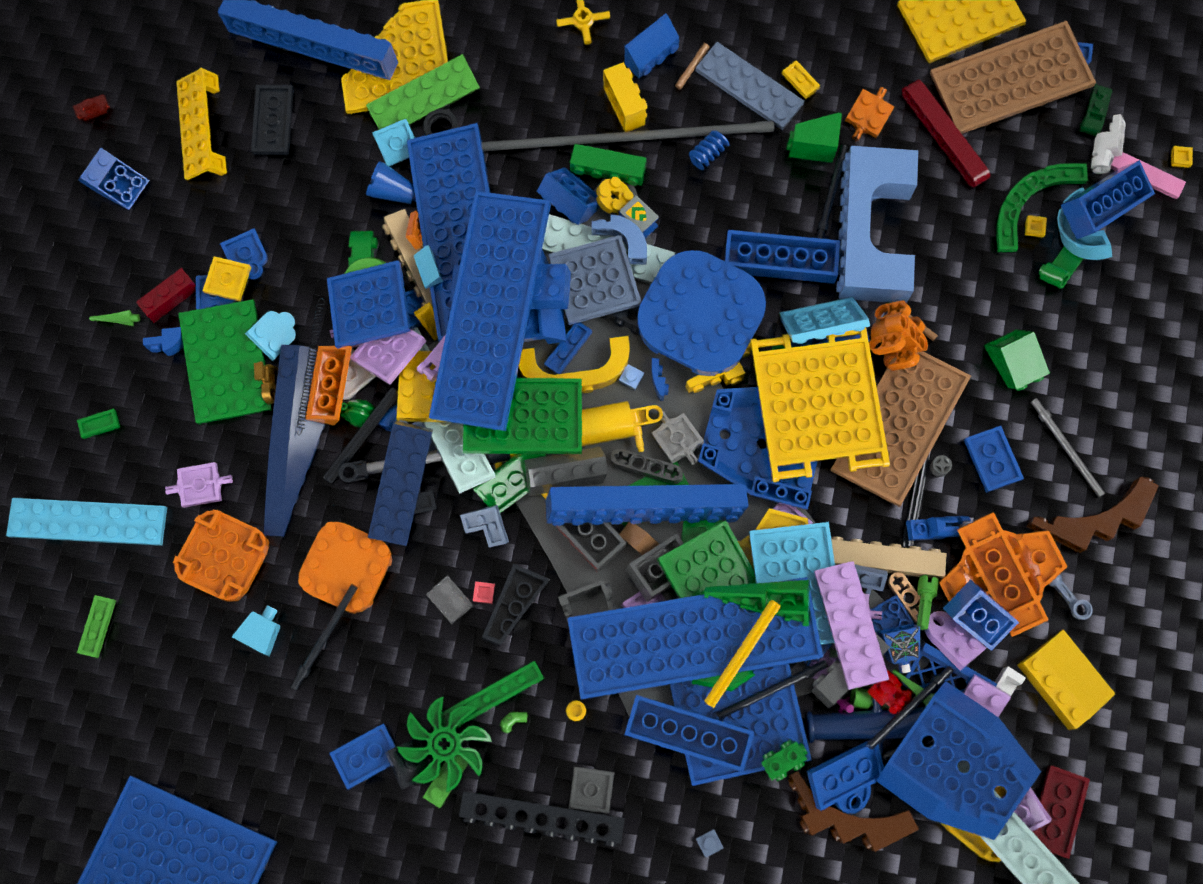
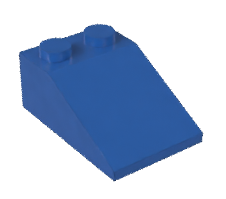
[943,579,1019,651]

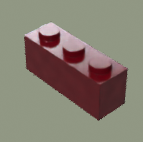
[136,268,196,323]

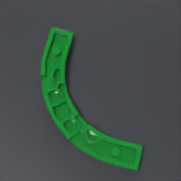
[997,164,1088,252]

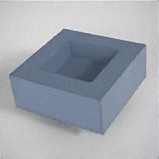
[696,829,723,858]

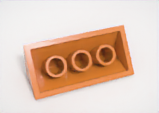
[305,346,352,425]

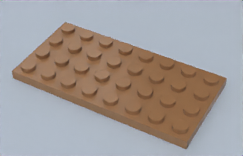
[930,21,1096,134]
[831,352,971,507]

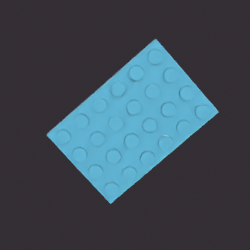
[749,522,835,645]

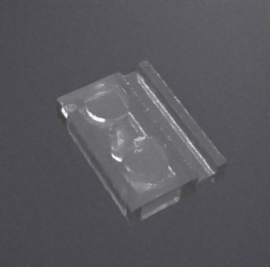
[426,575,474,624]

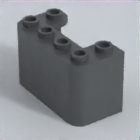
[558,580,618,622]

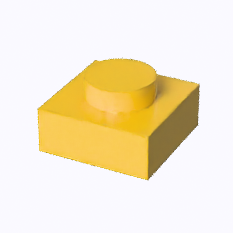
[1171,146,1193,168]
[1025,215,1047,238]

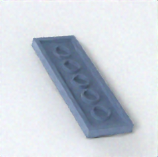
[696,42,804,131]

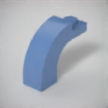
[592,215,647,265]

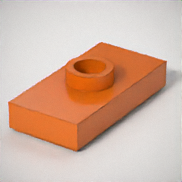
[406,211,423,250]

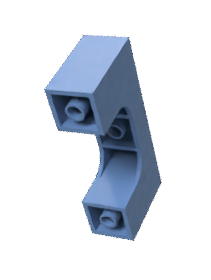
[836,146,918,303]

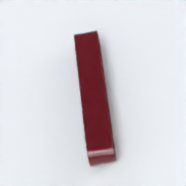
[902,79,990,188]

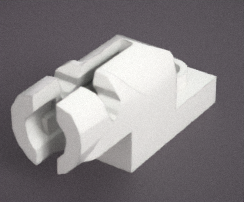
[1091,114,1126,174]

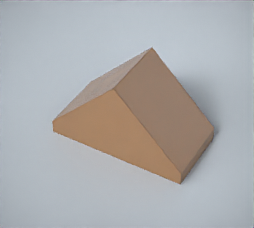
[619,522,659,555]

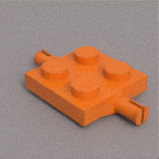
[845,87,894,141]

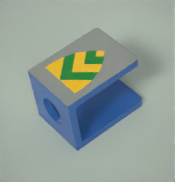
[619,196,658,238]

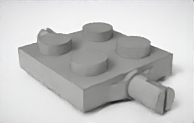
[651,411,704,465]

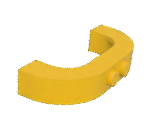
[518,336,630,393]

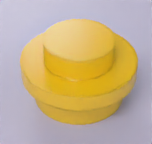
[566,701,586,721]

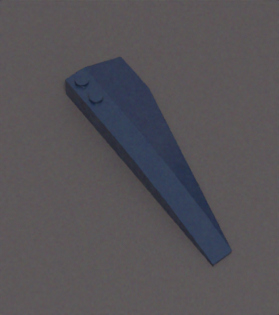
[264,345,326,537]

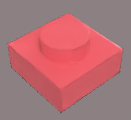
[473,582,495,604]

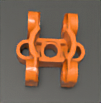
[869,301,928,371]

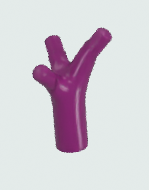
[837,696,854,713]

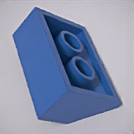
[625,14,679,78]
[537,168,600,225]

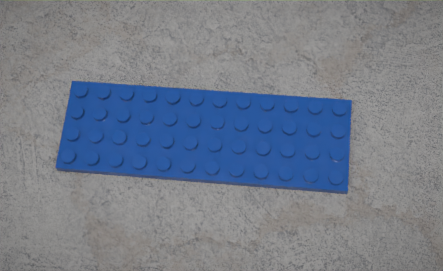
[407,123,490,342]
[429,191,551,431]
[568,577,823,699]

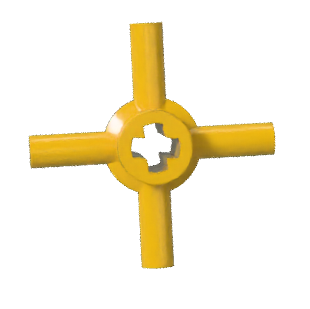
[557,0,610,45]

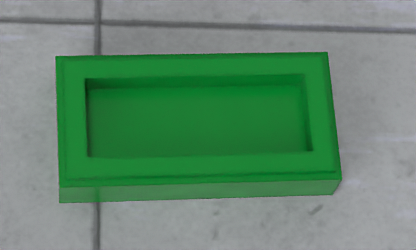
[77,409,120,439]

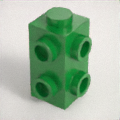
[760,740,808,782]

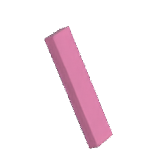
[1111,152,1186,200]

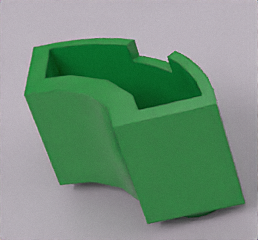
[348,231,378,266]

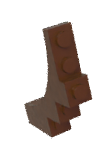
[788,771,919,852]

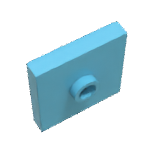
[373,119,414,166]

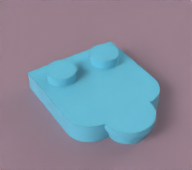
[245,311,296,361]

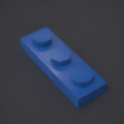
[544,322,592,374]

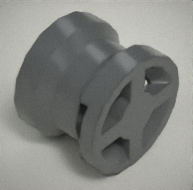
[929,455,952,477]

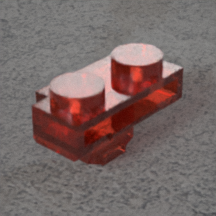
[73,94,110,121]

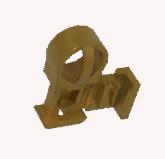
[254,361,278,404]

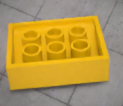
[1017,630,1115,730]

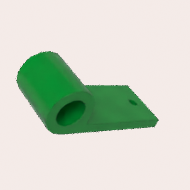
[1039,246,1084,289]

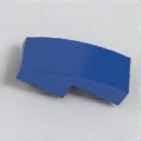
[651,358,669,401]

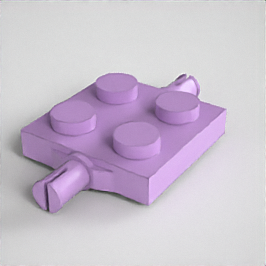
[165,462,233,508]

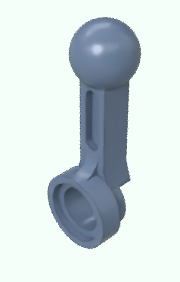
[1048,574,1093,620]

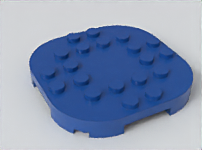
[637,250,766,376]

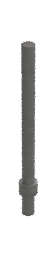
[1031,398,1105,497]

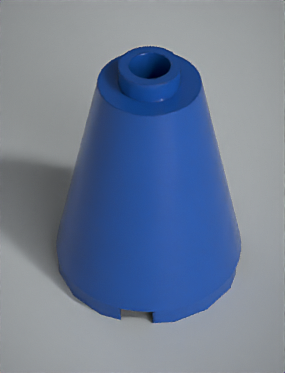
[366,162,416,204]

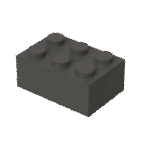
[625,534,684,602]

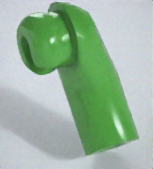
[500,712,527,733]

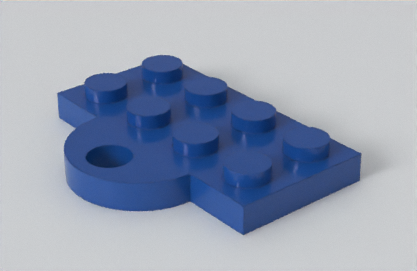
[807,740,884,814]

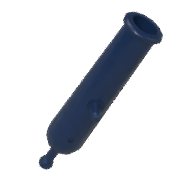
[806,698,931,755]

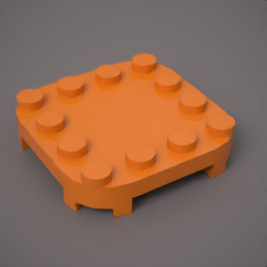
[173,509,269,602]
[298,522,393,614]

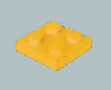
[203,256,251,302]

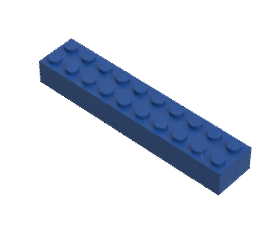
[218,0,398,80]
[545,484,748,526]

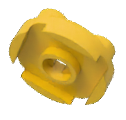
[596,177,634,215]

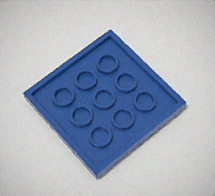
[327,260,411,349]

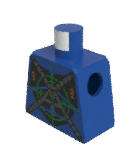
[877,623,920,673]

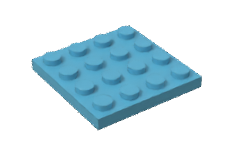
[779,297,870,343]

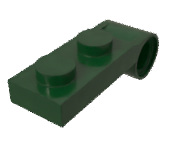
[1080,84,1112,136]

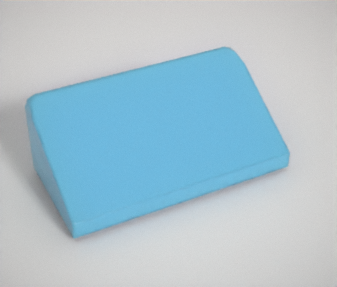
[414,245,443,289]

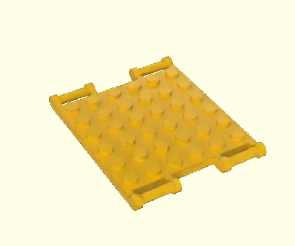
[750,327,890,482]

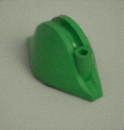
[340,399,376,427]

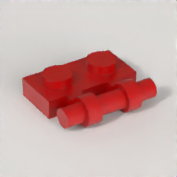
[867,670,913,714]

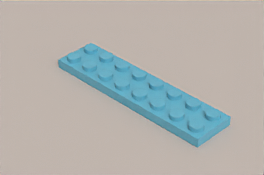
[6,498,167,545]

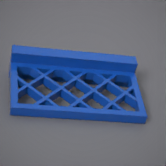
[901,642,997,692]

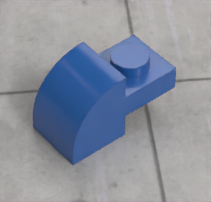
[143,327,183,356]

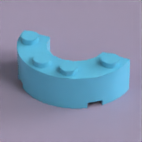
[1057,187,1112,260]

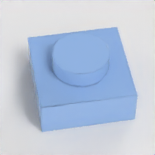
[619,364,644,390]

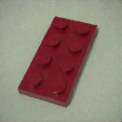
[1032,765,1090,859]

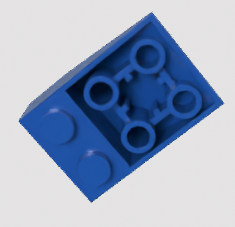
[79,148,149,210]

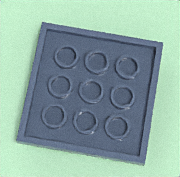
[548,235,641,325]

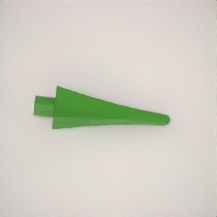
[89,310,140,326]
[892,670,934,706]

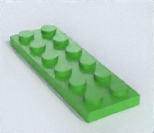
[366,54,480,130]

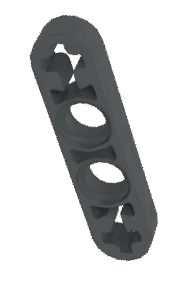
[611,449,683,485]

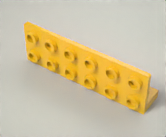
[177,68,227,180]

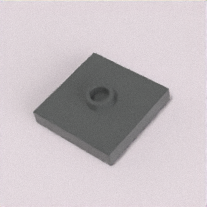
[569,767,614,814]

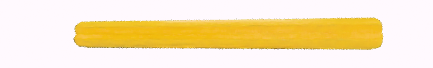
[705,600,780,707]

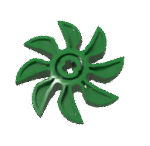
[397,697,492,792]

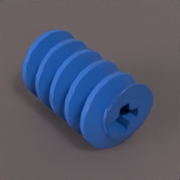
[689,130,730,170]

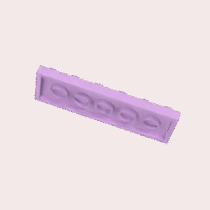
[814,561,889,690]

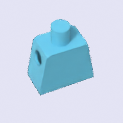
[232,605,280,656]

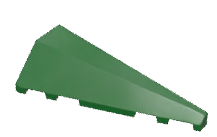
[704,580,810,626]

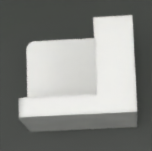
[995,667,1025,696]

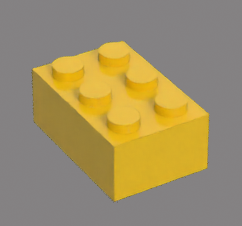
[603,62,647,132]

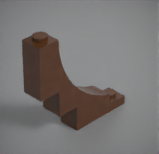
[1026,477,1159,553]

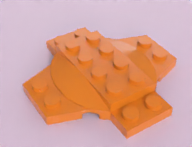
[939,512,1067,637]

